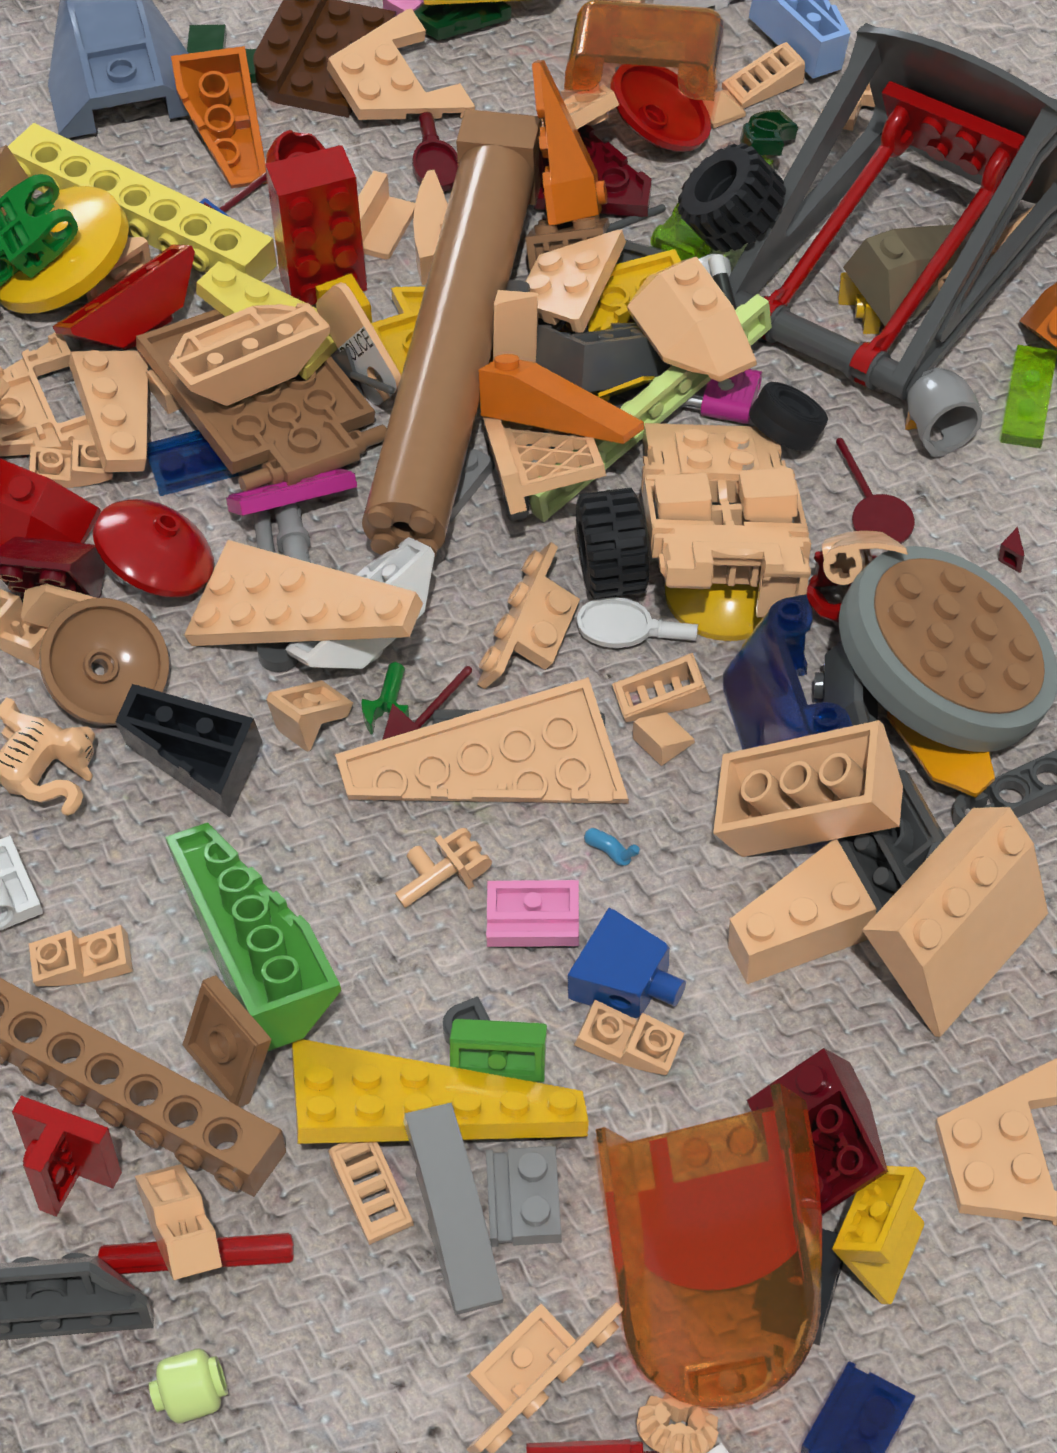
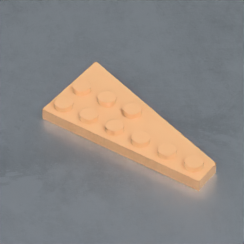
[184,540,423,646]

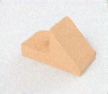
[266,680,353,752]

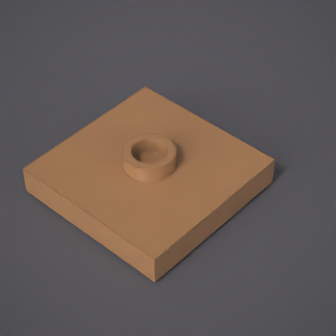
[182,975,272,1107]

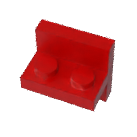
[12,1095,122,1217]

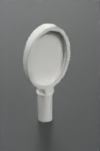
[577,597,698,648]

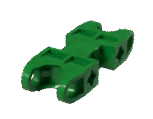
[0,174,78,286]

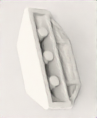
[285,537,435,669]

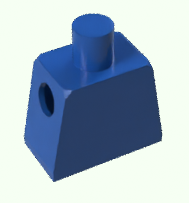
[568,908,686,1018]

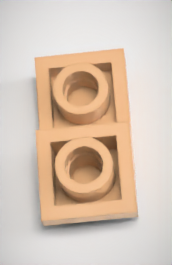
[29,439,113,488]
[29,925,133,986]
[574,1000,684,1075]

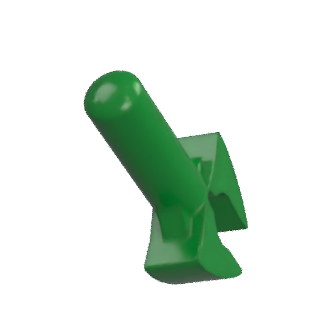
[361,662,409,735]

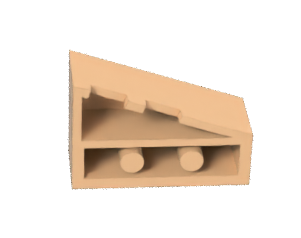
[728,839,877,984]

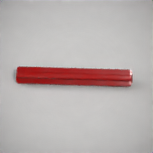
[98,1233,294,1274]

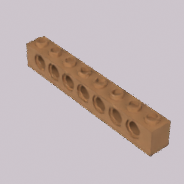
[0,978,286,1197]

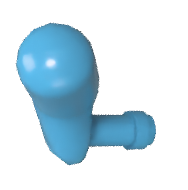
[584,828,640,866]

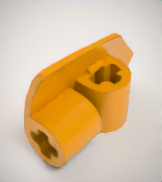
[887,711,995,798]

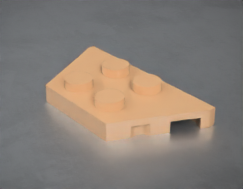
[525,229,626,333]

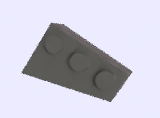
[536,322,672,396]

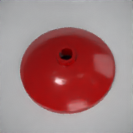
[610,60,711,152]
[93,499,214,597]

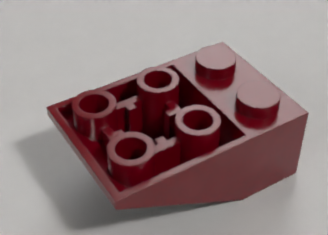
[0,537,105,602]
[746,1048,888,1216]

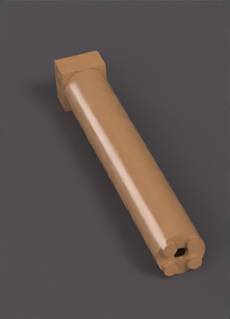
[362,109,544,558]

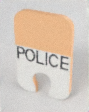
[316,282,401,405]

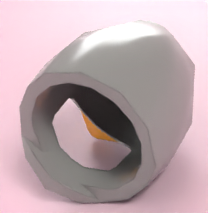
[905,367,983,457]

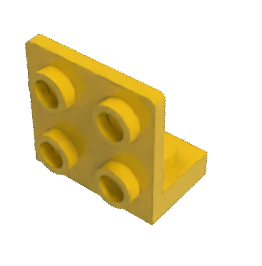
[832,1166,926,1304]

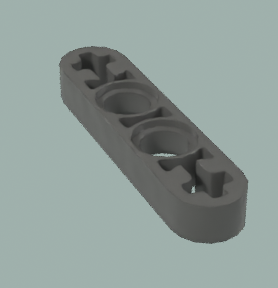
[952,750,1057,827]

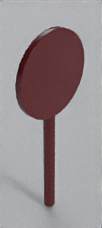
[836,438,915,544]

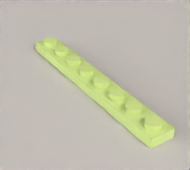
[529,294,772,522]

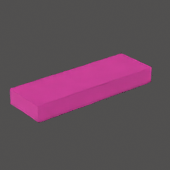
[226,468,357,516]

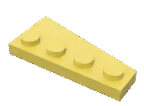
[196,261,338,380]

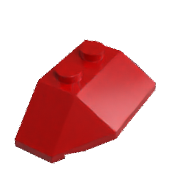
[52,244,195,350]
[0,458,101,546]

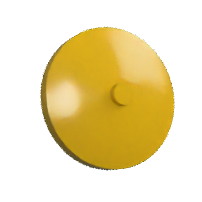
[0,186,129,314]

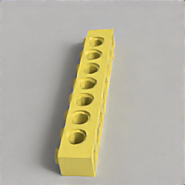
[8,123,277,281]

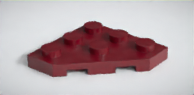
[534,124,652,217]

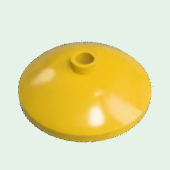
[665,583,782,641]

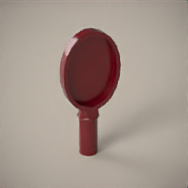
[412,112,458,192]

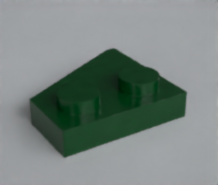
[414,1,512,40]

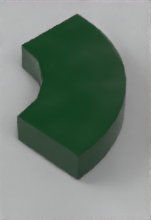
[740,110,799,156]

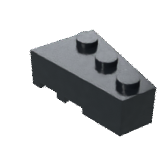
[115,684,263,817]

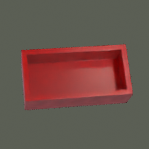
[265,145,367,305]

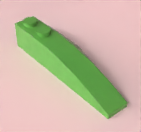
[165,822,341,1051]

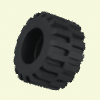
[678,143,786,252]
[576,488,649,599]

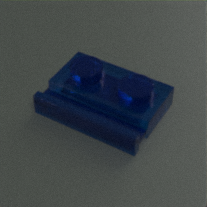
[147,430,239,496]
[801,1361,916,1453]

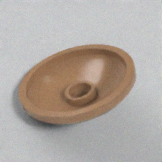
[39,598,169,726]

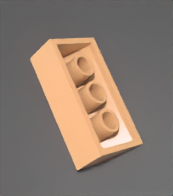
[713,720,903,857]

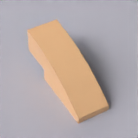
[413,170,448,285]
[135,1164,222,1280]

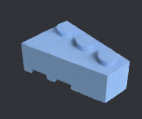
[749,0,850,79]

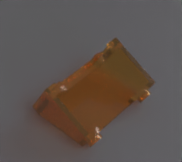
[564,0,724,101]

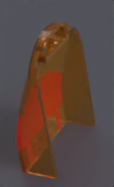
[596,1083,822,1410]

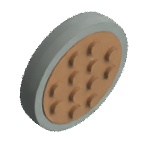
[839,546,1057,752]

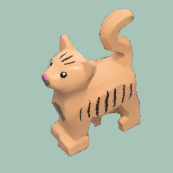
[0,697,95,816]

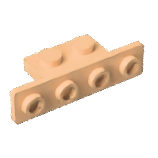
[477,542,580,689]
[467,1302,624,1453]

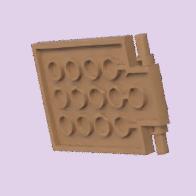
[136,309,387,491]

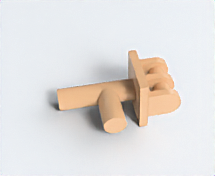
[395,828,492,908]

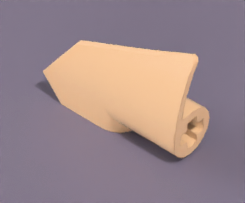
[822,531,908,585]

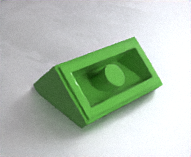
[450,1019,547,1082]

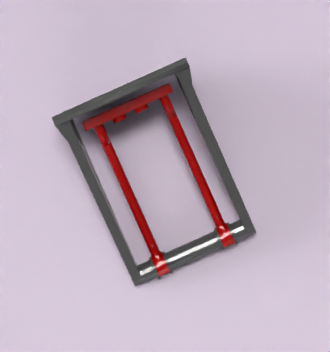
[729,23,1057,400]

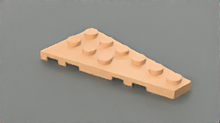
[335,677,629,804]

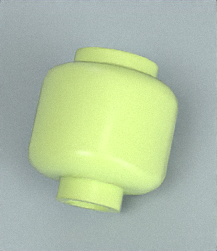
[149,1348,228,1424]

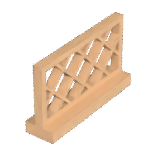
[482,416,606,514]

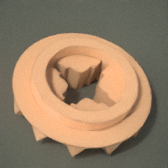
[636,1391,719,1453]

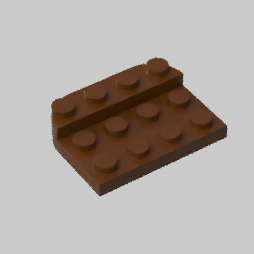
[253,0,396,118]

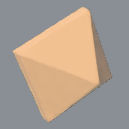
[702,90,746,129]

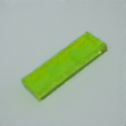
[1000,345,1057,449]

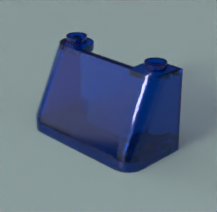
[723,594,853,750]

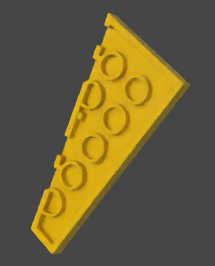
[291,1039,589,1144]

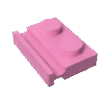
[486,880,579,947]

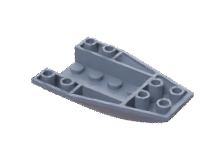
[48,0,189,138]

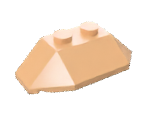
[627,256,757,382]
[169,303,330,406]

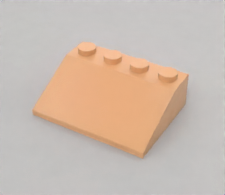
[862,807,1048,1037]

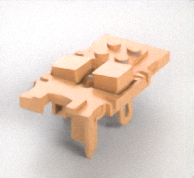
[641,423,811,641]

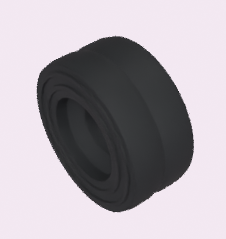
[749,382,828,451]

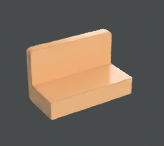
[358,170,415,260]

